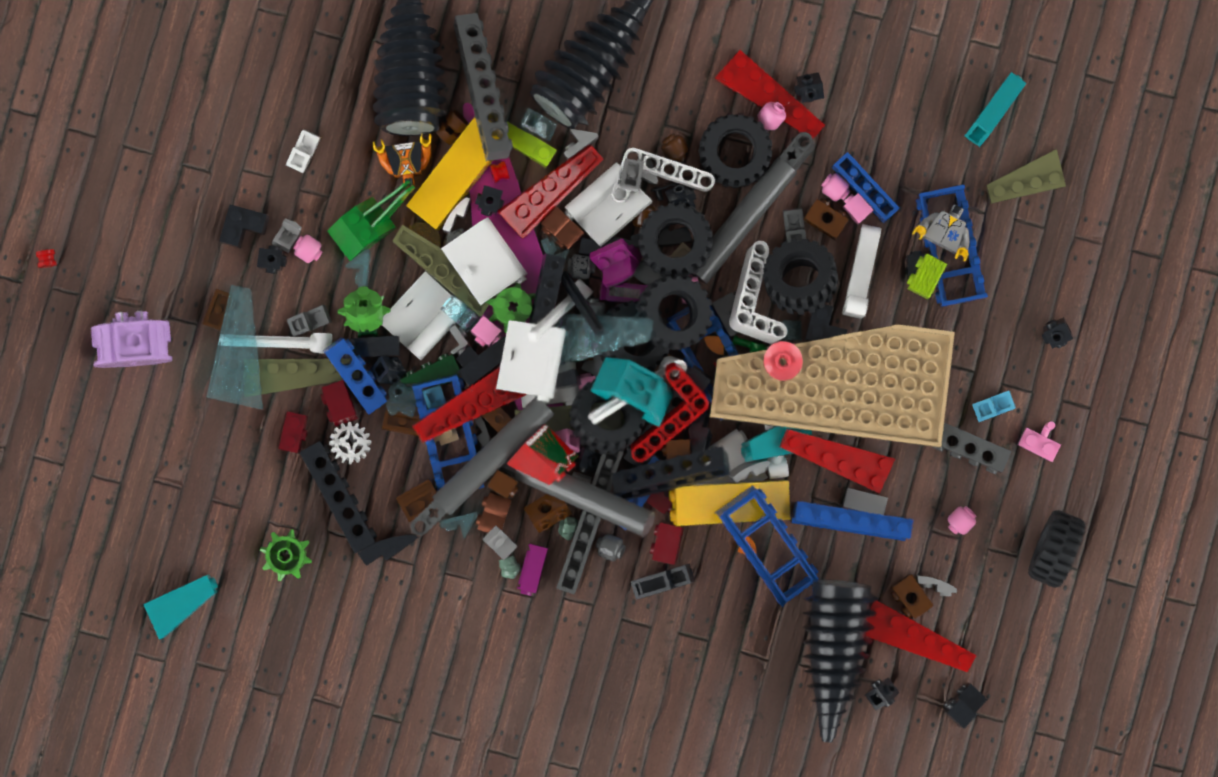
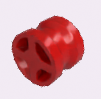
[490,161,510,183]
[36,249,57,268]

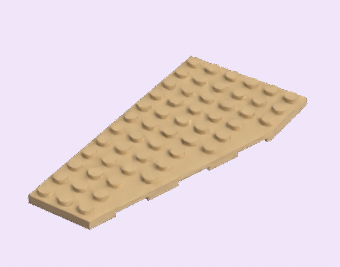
[710,324,955,447]

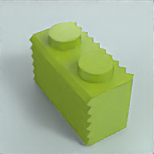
[907,254,947,300]

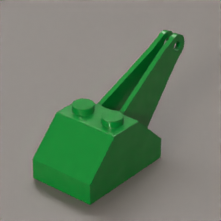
[327,180,415,262]

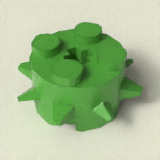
[487,283,535,333]
[338,286,391,332]
[260,529,312,581]

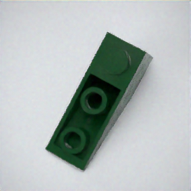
[400,353,461,385]

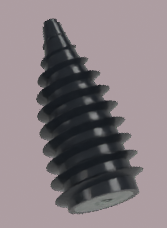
[373,0,447,136]
[530,0,653,129]
[802,579,879,743]

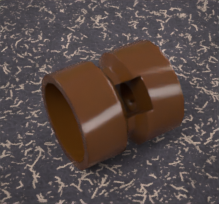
[436,109,469,145]

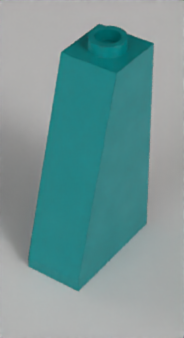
[964,72,1027,147]
[741,426,812,462]
[143,575,218,640]

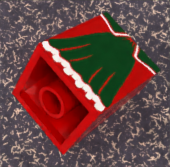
[507,424,578,485]

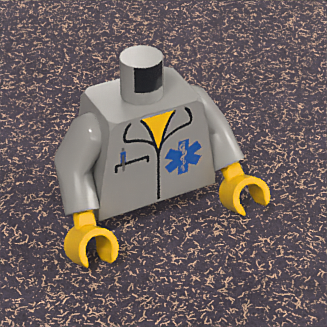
[912,205,970,261]

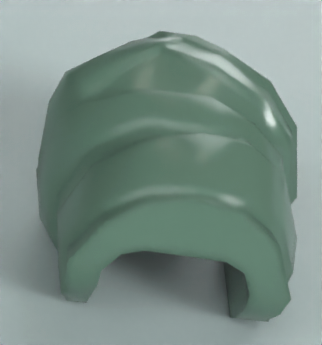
[558,517,578,540]
[499,555,521,579]

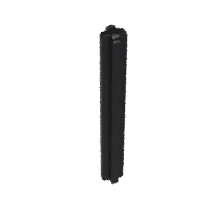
[560,271,605,336]

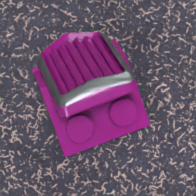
[590,238,643,287]

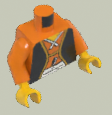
[373,133,432,188]

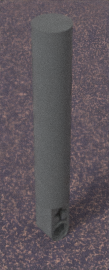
[692,132,815,284]
[411,396,555,535]
[498,453,655,537]

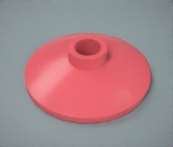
[764,342,803,381]

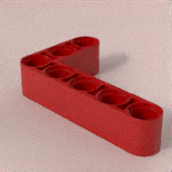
[630,363,709,462]

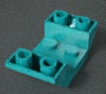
[591,358,674,427]

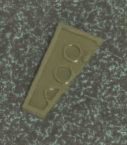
[986,149,1066,204]

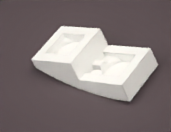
[286,129,321,173]
[442,197,470,233]

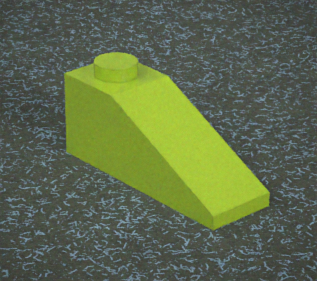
[507,122,557,168]

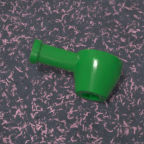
[733,335,769,353]

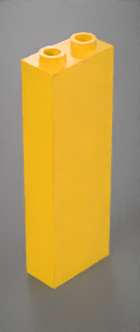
[406,117,500,230]
[669,480,790,526]

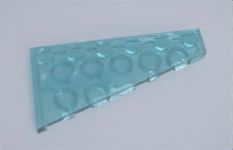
[206,285,264,410]
[552,314,653,366]

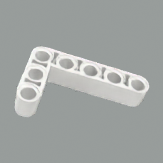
[612,148,715,203]
[842,224,881,319]
[729,241,787,344]

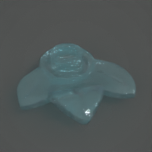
[386,383,416,417]

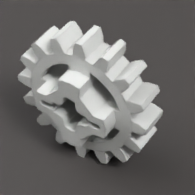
[329,422,371,464]

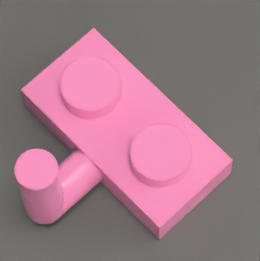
[1017,421,1061,462]

